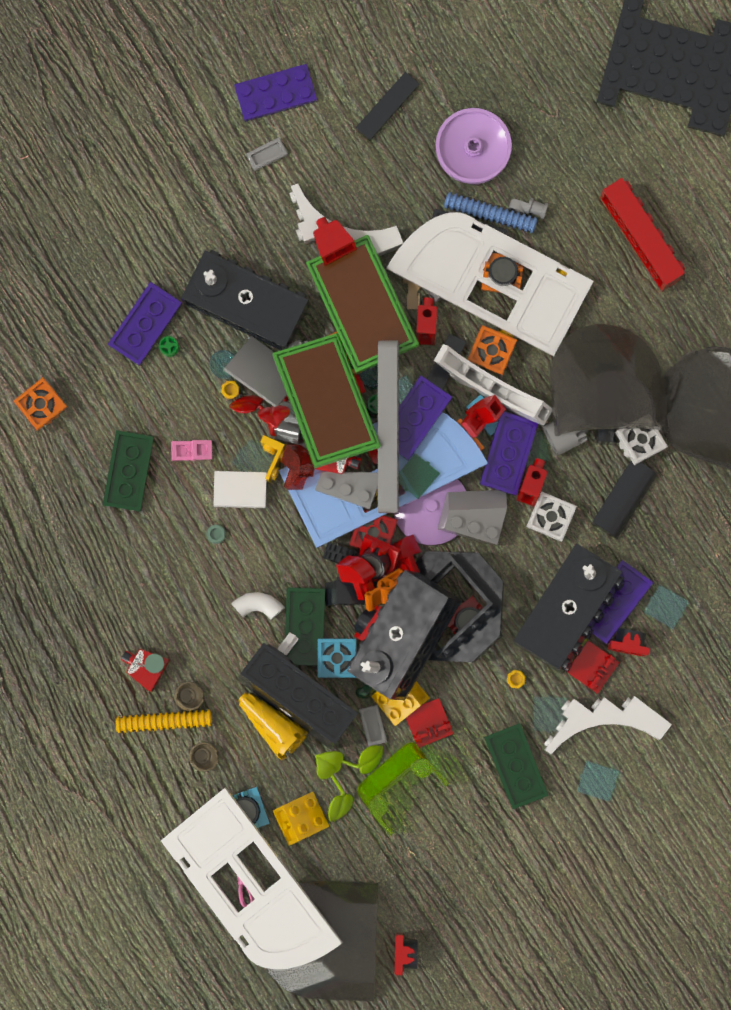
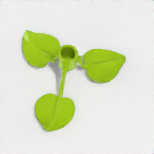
[315,745,383,822]

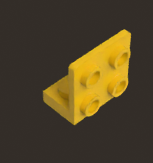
[260,435,288,483]
[372,681,430,726]
[272,792,329,846]

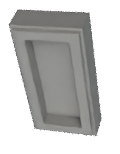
[246,137,288,172]
[359,705,387,746]

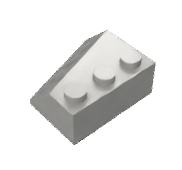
[437,490,507,545]

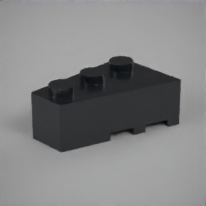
[325,577,385,606]

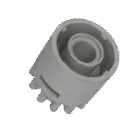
[543,412,588,456]

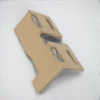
[403,278,420,309]

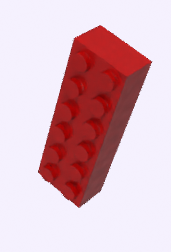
[600,178,685,292]

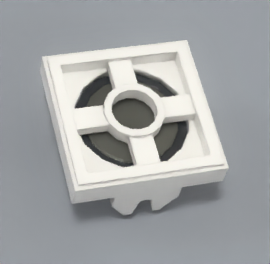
[615,414,668,465]
[526,491,577,542]

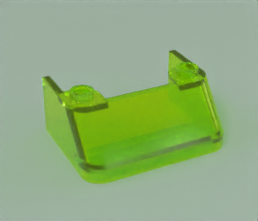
[357,742,450,835]

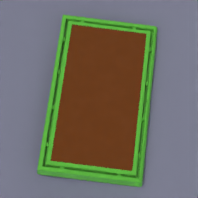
[306,235,419,374]
[273,333,381,468]

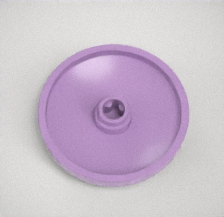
[436,108,512,184]
[394,479,466,546]

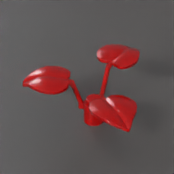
[229,395,290,436]

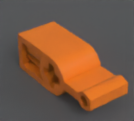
[365,568,404,611]

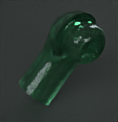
[356,684,375,699]

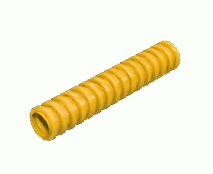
[116,709,212,733]

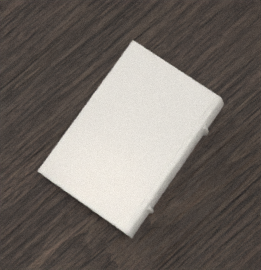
[214,471,267,509]

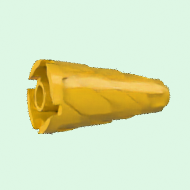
[238,692,308,761]

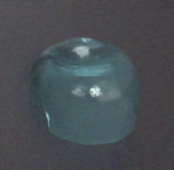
[209,350,235,379]
[359,365,378,390]

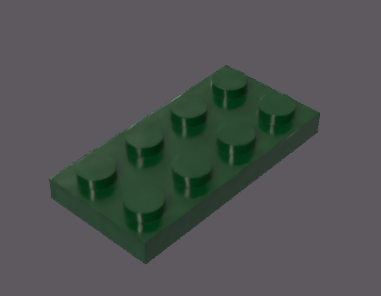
[103,430,154,512]
[285,587,325,666]
[484,723,549,810]

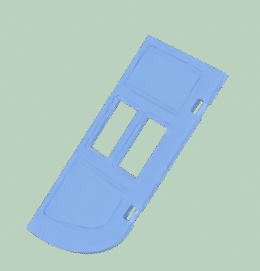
[279,412,488,548]

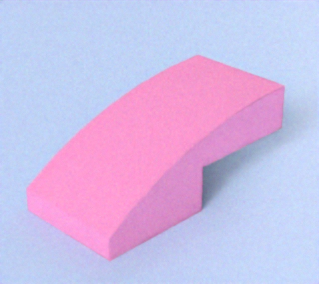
[171,440,212,461]

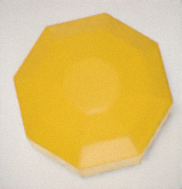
[221,381,240,400]
[507,670,526,689]

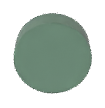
[206,525,226,544]
[145,654,165,673]

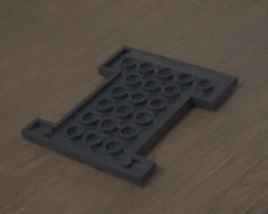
[596,0,731,137]

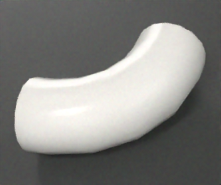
[231,592,285,620]

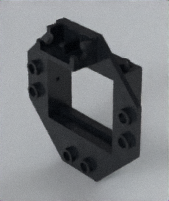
[416,551,504,663]

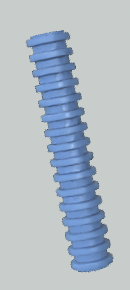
[444,192,537,234]

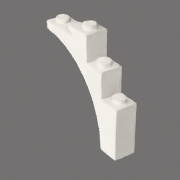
[289,184,403,256]
[434,344,553,426]
[544,696,672,754]

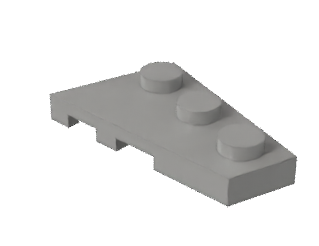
[315,472,378,510]

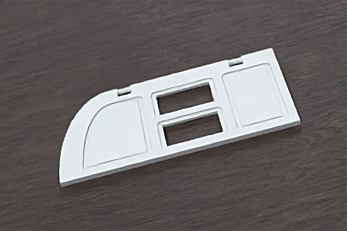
[386,212,593,357]
[161,788,343,969]

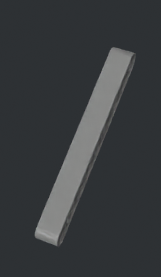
[378,340,399,513]

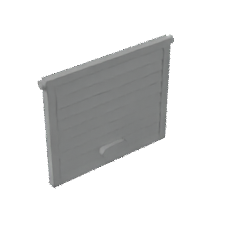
[224,336,287,407]

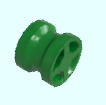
[159,336,179,357]
[367,394,378,415]

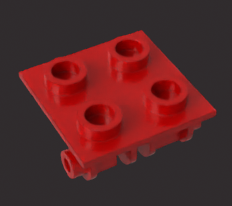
[567,641,620,694]
[406,698,454,748]

